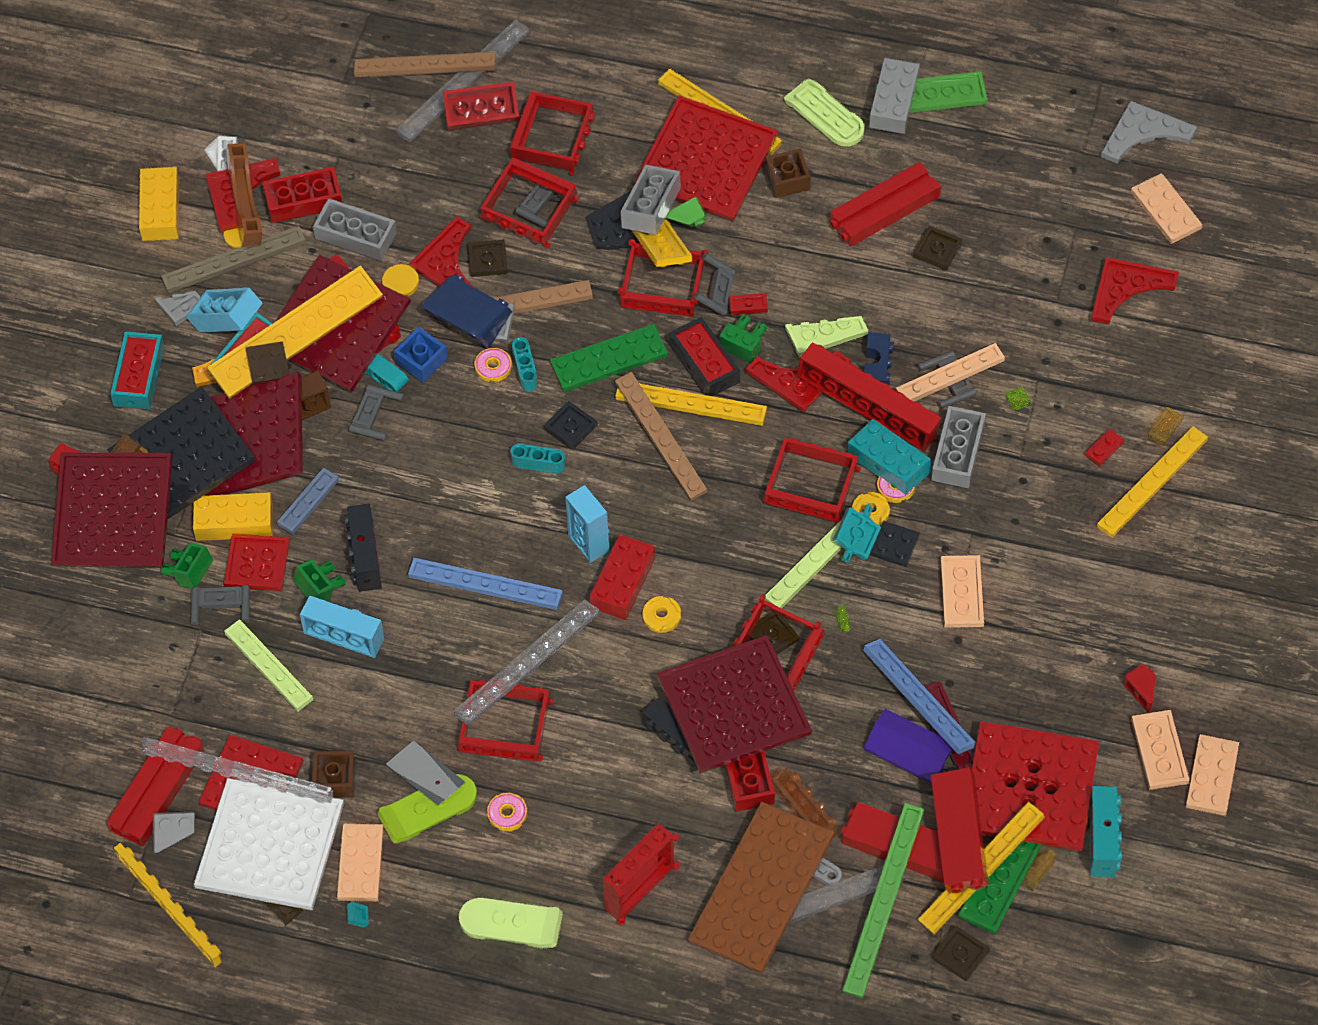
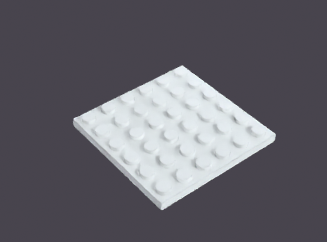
[194,778,344,910]

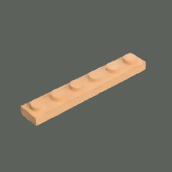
[896,343,1005,401]

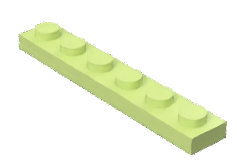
[765,521,843,608]
[224,619,313,711]

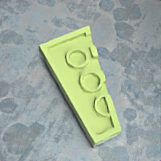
[785,316,868,358]

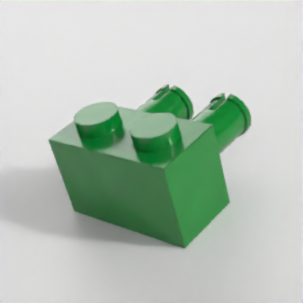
[719,314,767,363]
[161,542,213,589]
[293,559,346,601]

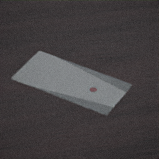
[386,741,465,806]

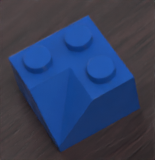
[394,327,448,383]

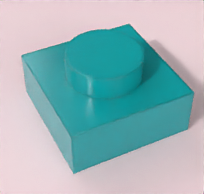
[347,902,369,928]

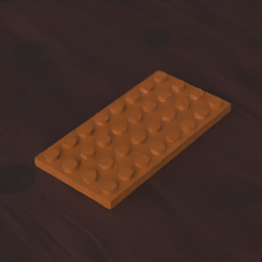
[688,802,835,974]

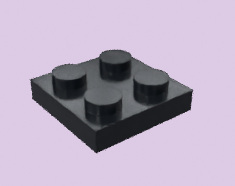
[544,401,598,450]
[870,521,920,567]

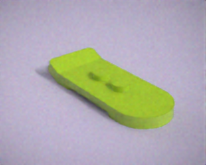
[377,774,477,843]

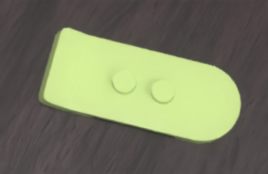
[784,79,864,146]
[459,898,563,948]

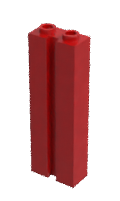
[829,162,941,247]
[106,726,204,847]
[931,767,989,894]
[840,802,944,882]

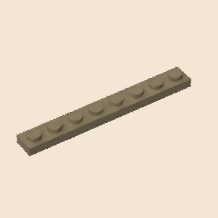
[161,226,306,294]

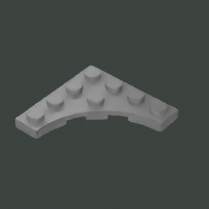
[1101,101,1197,164]

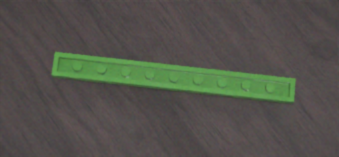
[843,803,924,999]

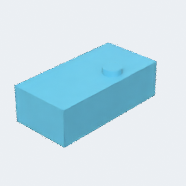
[186,287,262,332]
[566,485,609,563]
[300,596,384,658]

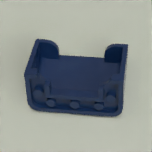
[421,274,512,348]

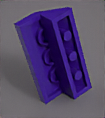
[864,709,954,784]

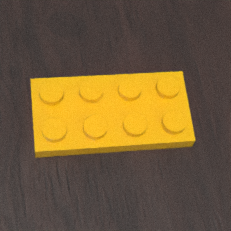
[632,219,692,267]

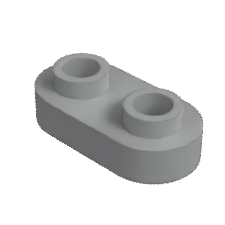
[813,858,842,887]

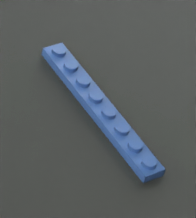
[408,558,563,610]
[863,639,975,754]

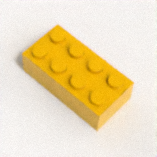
[139,167,179,241]
[193,492,273,541]

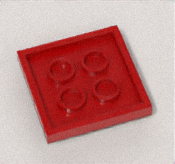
[224,534,290,591]

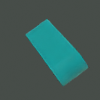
[512,337,537,392]
[365,353,409,392]
[511,444,565,474]

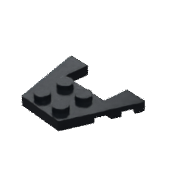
[586,190,640,250]

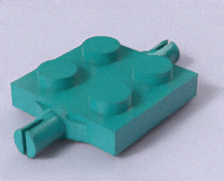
[833,504,881,563]

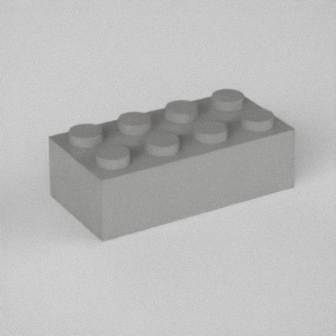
[869,58,920,134]
[621,165,681,235]
[313,198,397,261]
[932,406,986,488]

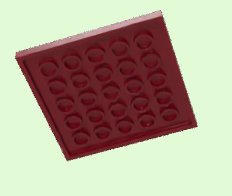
[275,254,411,392]
[204,372,303,496]
[51,452,173,568]
[657,635,812,773]

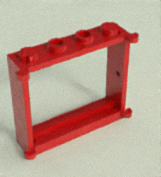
[510,91,596,176]
[479,157,579,249]
[617,239,709,317]
[762,438,861,523]
[733,594,825,691]
[457,680,554,762]
[603,823,680,926]

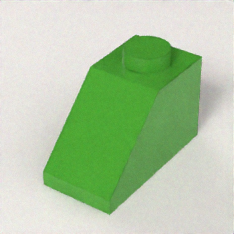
[666,197,708,228]

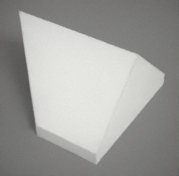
[204,136,238,171]

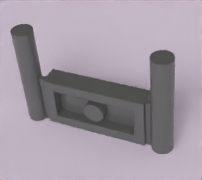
[515,184,555,228]
[694,253,735,316]
[918,351,976,409]
[349,385,404,441]
[191,585,250,625]

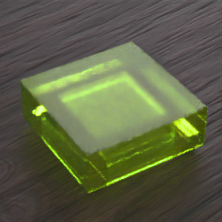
[1005,387,1031,411]
[837,605,850,632]

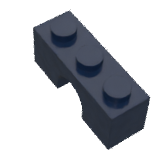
[864,332,894,384]

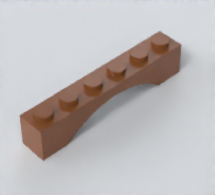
[226,143,262,246]

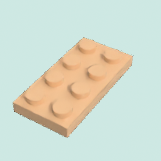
[1131,173,1202,244]
[941,555,984,628]
[1131,710,1189,790]
[1186,734,1239,816]
[337,824,384,901]

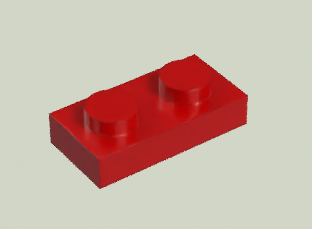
[729,293,768,315]
[1085,429,1124,467]

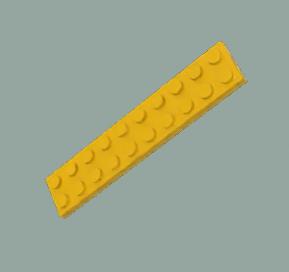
[207,266,383,399]

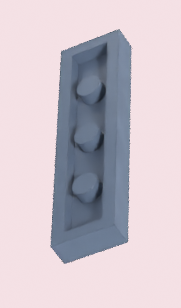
[277,468,339,535]

